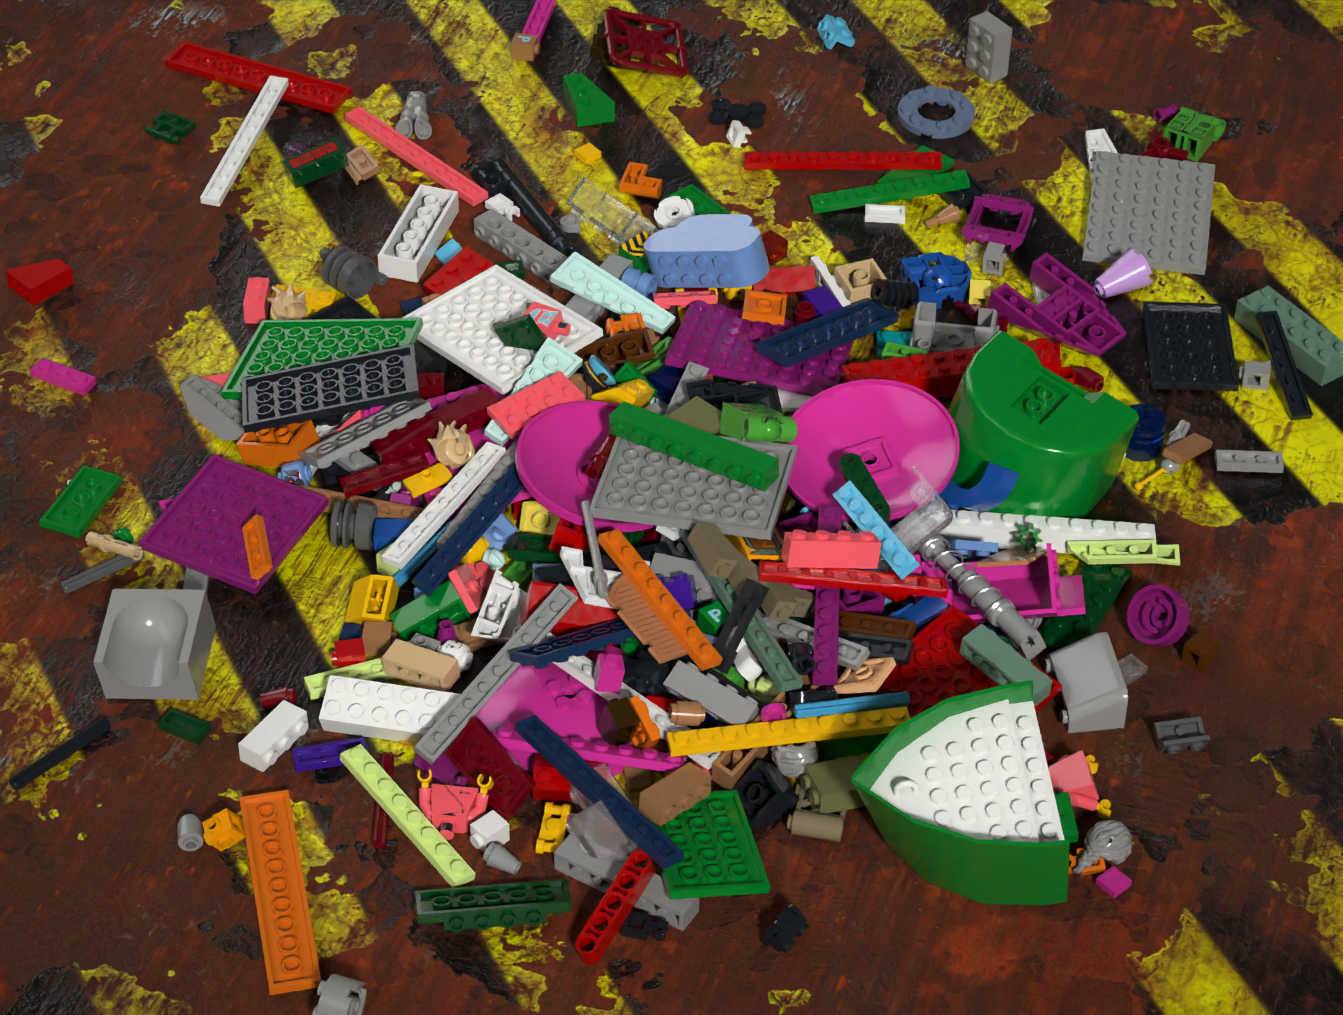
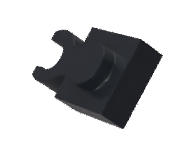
[621,911,669,941]

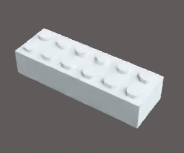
[378,184,459,283]
[319,675,461,749]

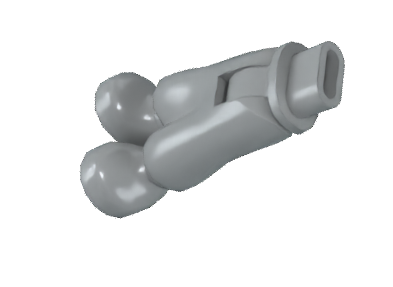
[395,91,432,139]

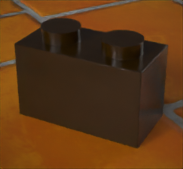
[596,696,641,746]

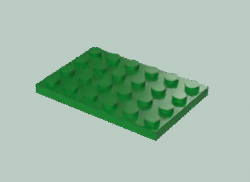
[647,790,770,899]

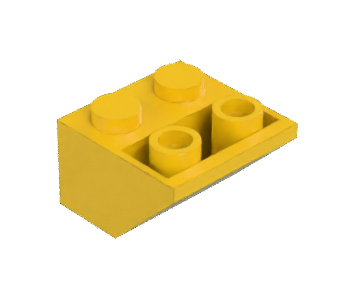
[345,574,399,625]

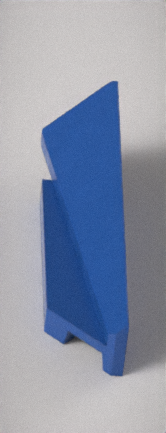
[887,596,948,628]

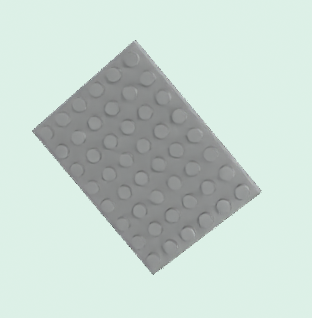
[1082,151,1215,275]
[589,436,798,540]

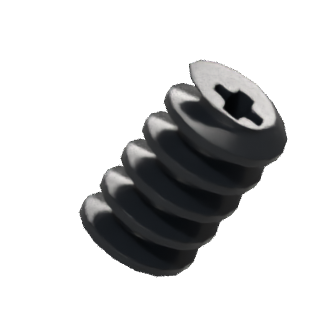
[873,279,919,308]

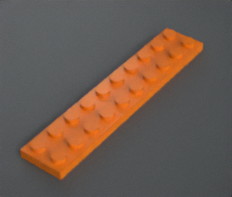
[239,790,321,995]

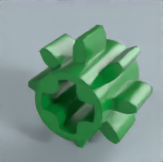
[1014,522,1043,551]

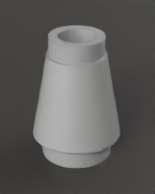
[483,842,522,875]

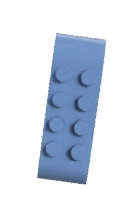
[644,214,770,288]

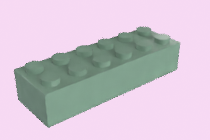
[1234,286,1343,386]

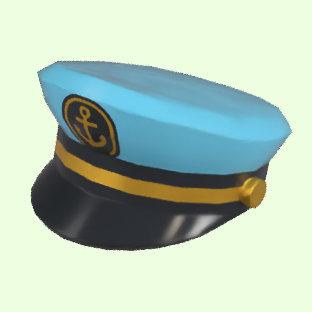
[583,355,616,392]

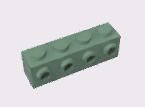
[959,624,1052,707]

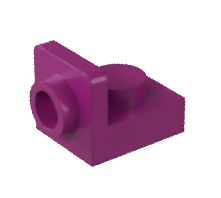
[389,483,422,507]

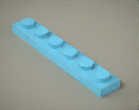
[832,480,920,580]

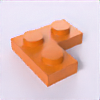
[629,695,661,750]

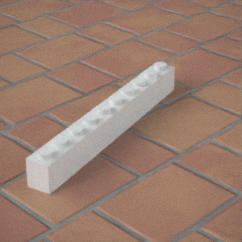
[926,508,1156,553]

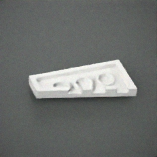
[1085,128,1118,185]

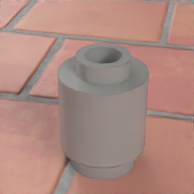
[177,814,203,851]

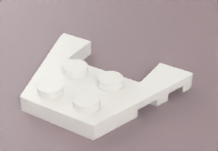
[560,546,650,610]

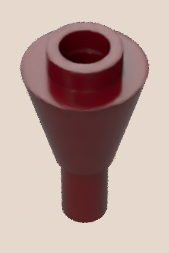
[954,300,988,325]

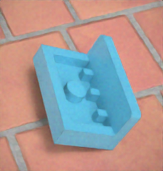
[817,14,855,50]

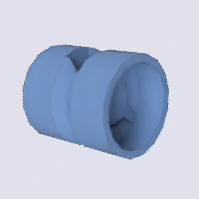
[621,267,658,300]

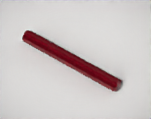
[372,752,394,849]

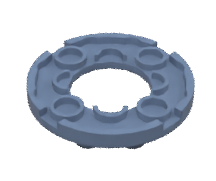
[897,86,975,139]

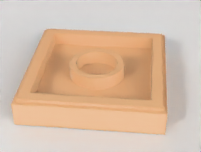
[834,657,896,694]

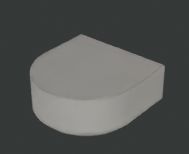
[560,214,581,233]

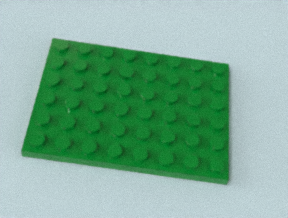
[221,318,423,400]

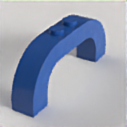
[935,462,1019,512]

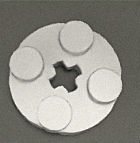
[654,196,695,229]

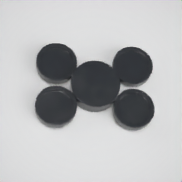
[709,98,767,129]

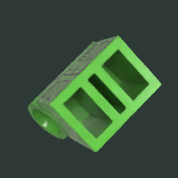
[1164,106,1226,162]
[719,402,797,443]

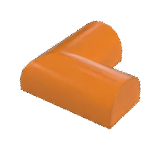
[619,162,662,199]

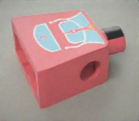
[522,302,571,340]

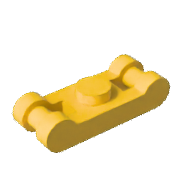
[536,802,571,856]

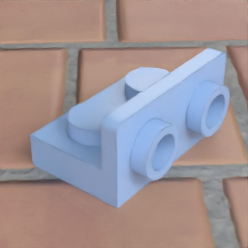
[482,512,520,551]

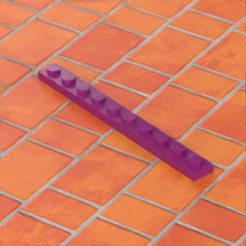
[813,506,843,686]

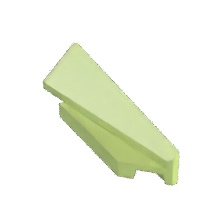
[1067,539,1180,566]

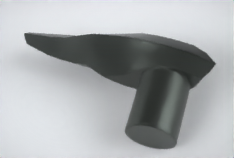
[373,481,402,501]

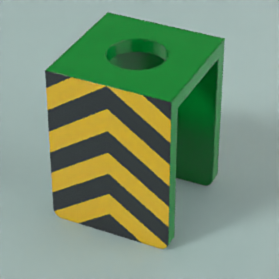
[619,231,651,274]

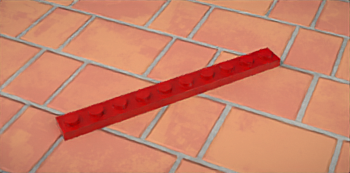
[744,151,942,170]

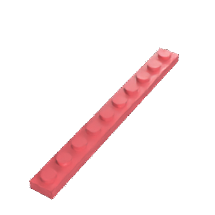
[345,106,488,207]

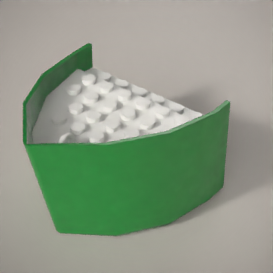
[851,680,1078,906]

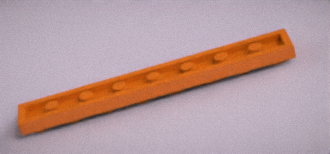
[597,529,723,671]

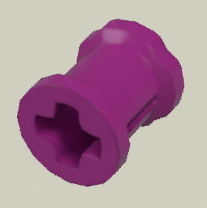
[1153,104,1178,125]

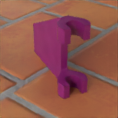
[412,750,468,787]

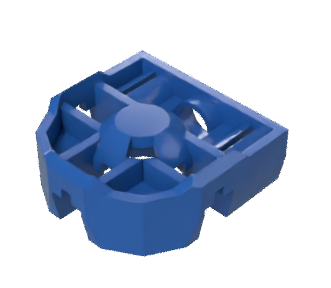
[900,252,972,309]

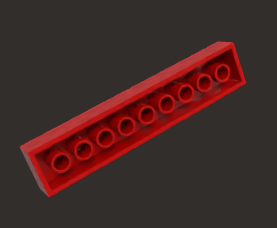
[841,338,1061,399]

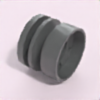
[321,245,377,300]
[330,500,378,551]

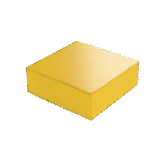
[574,143,601,164]

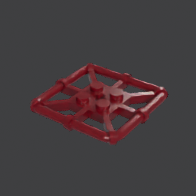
[603,8,688,78]

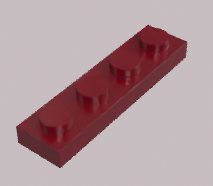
[338,451,430,499]

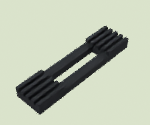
[712,578,770,674]

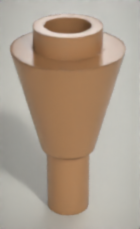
[924,203,961,229]

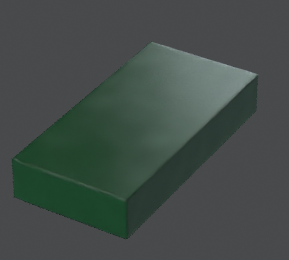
[157,708,212,745]

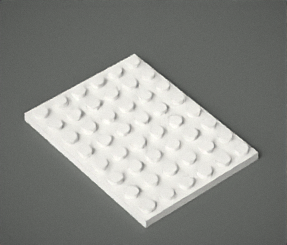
[402,265,603,395]

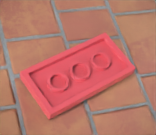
[487,371,586,439]

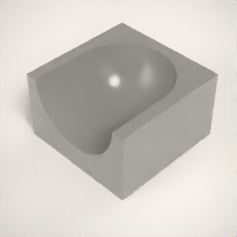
[93,589,216,700]

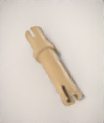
[85,531,143,561]

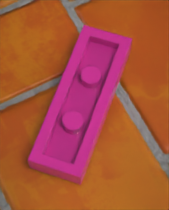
[30,358,97,396]

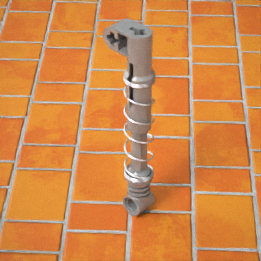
[896,512,1046,661]

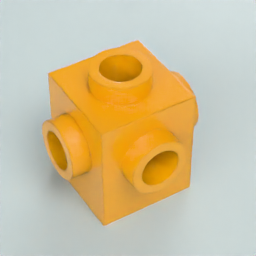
[202,808,246,852]

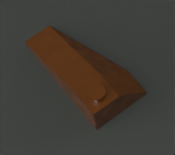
[574,328,655,365]

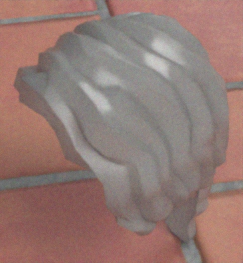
[771,741,818,779]
[1073,820,1133,874]

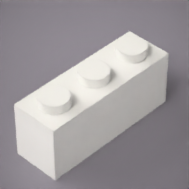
[238,700,308,772]

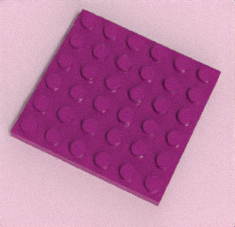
[138,454,329,595]

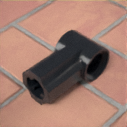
[784,641,815,675]

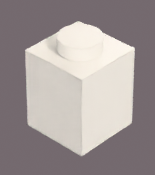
[470,810,510,853]

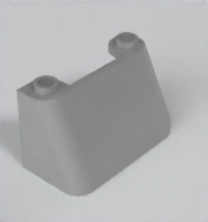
[1043,632,1128,733]

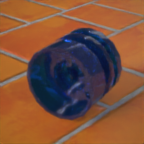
[1125,404,1167,462]

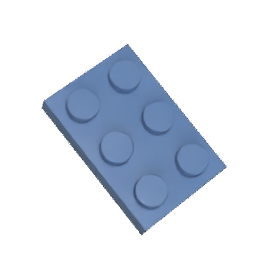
[946,539,998,559]

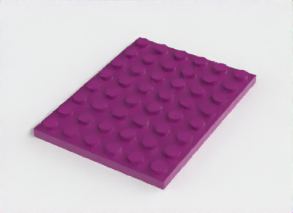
[665,300,855,397]

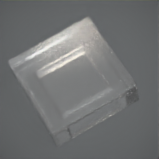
[964,243,987,264]

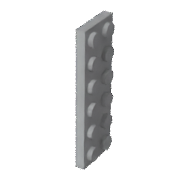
[298,398,432,469]

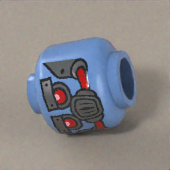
[278,460,312,486]

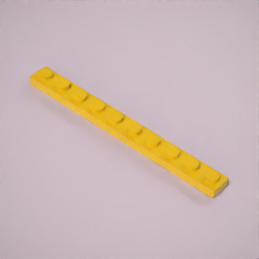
[667,706,910,757]

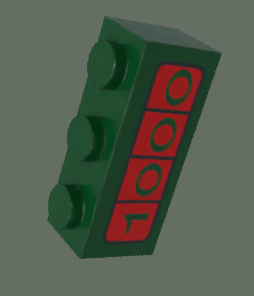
[282,138,349,188]

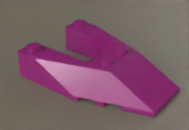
[988,252,1127,357]

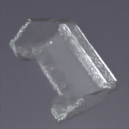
[566,177,660,246]
[843,466,953,572]
[566,762,642,862]

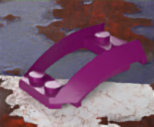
[962,194,1034,253]

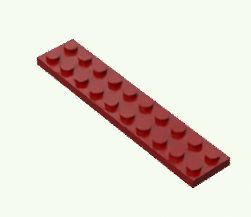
[165,41,352,114]

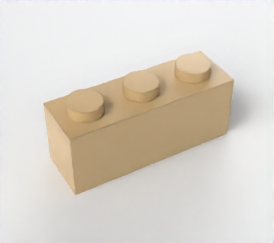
[382,639,461,692]

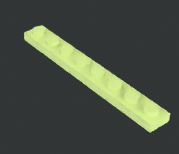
[340,744,475,888]

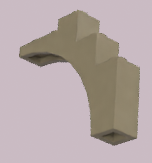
[687,521,816,621]

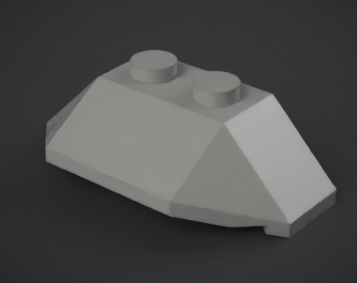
[180,374,245,441]

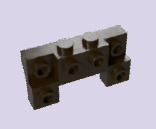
[590,6,639,69]

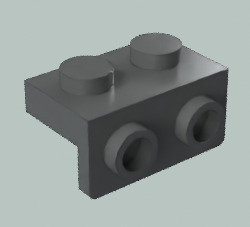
[1152,716,1210,755]

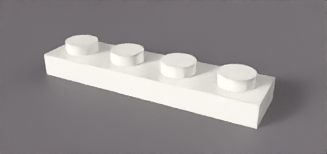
[810,256,851,307]

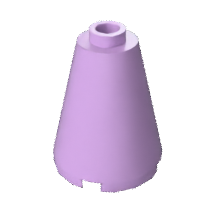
[1093,248,1153,298]

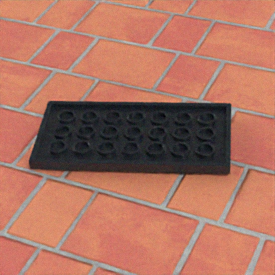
[242,344,421,433]

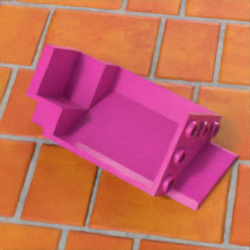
[912,543,1086,628]

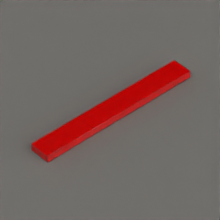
[758,561,948,598]

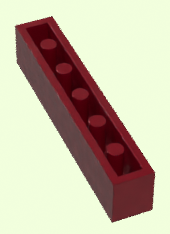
[371,386,500,465]

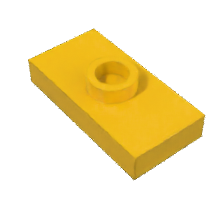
[402,462,453,498]

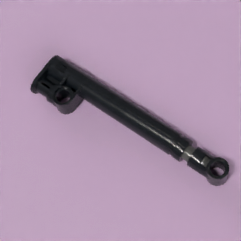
[471,158,582,258]

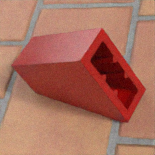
[6,258,73,305]

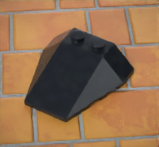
[686,379,783,438]

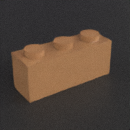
[638,762,712,826]

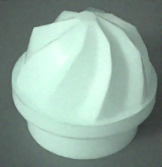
[482,548,505,570]

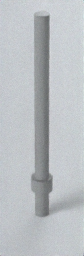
[581,500,609,599]

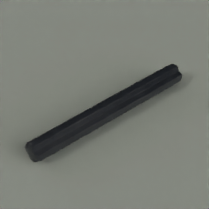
[9,717,111,791]

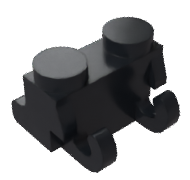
[761,904,809,954]

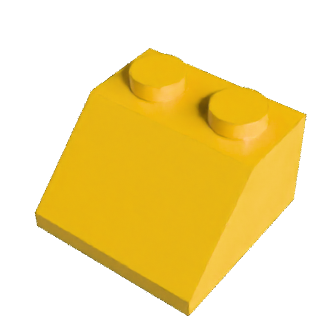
[590,379,654,408]

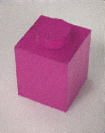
[593,654,625,693]

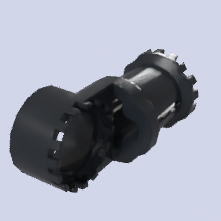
[789,686,838,706]

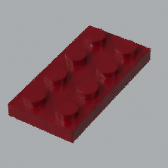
[445,717,537,820]

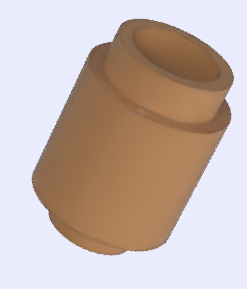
[669,701,705,726]

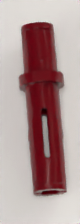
[585,432,617,479]

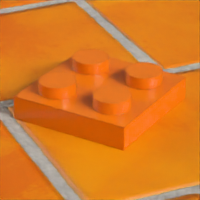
[742,289,787,325]

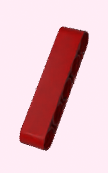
[575,850,655,965]

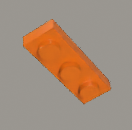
[242,514,273,580]

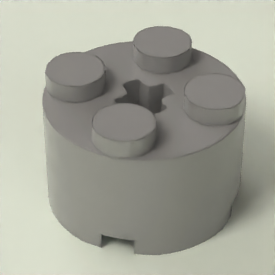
[312,974,367,1015]

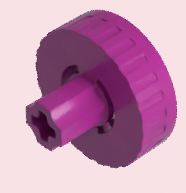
[1127,584,1190,647]

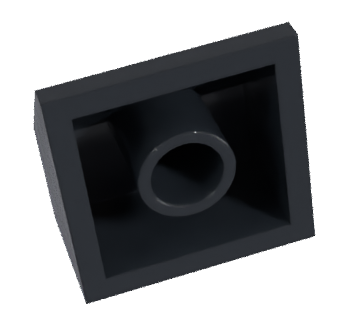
[731,759,800,828]

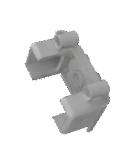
[910,302,999,354]

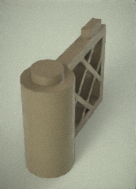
[787,784,847,842]

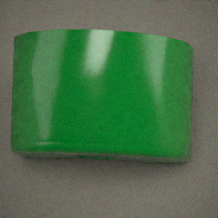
[948,331,1139,519]

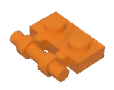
[605,312,646,337]

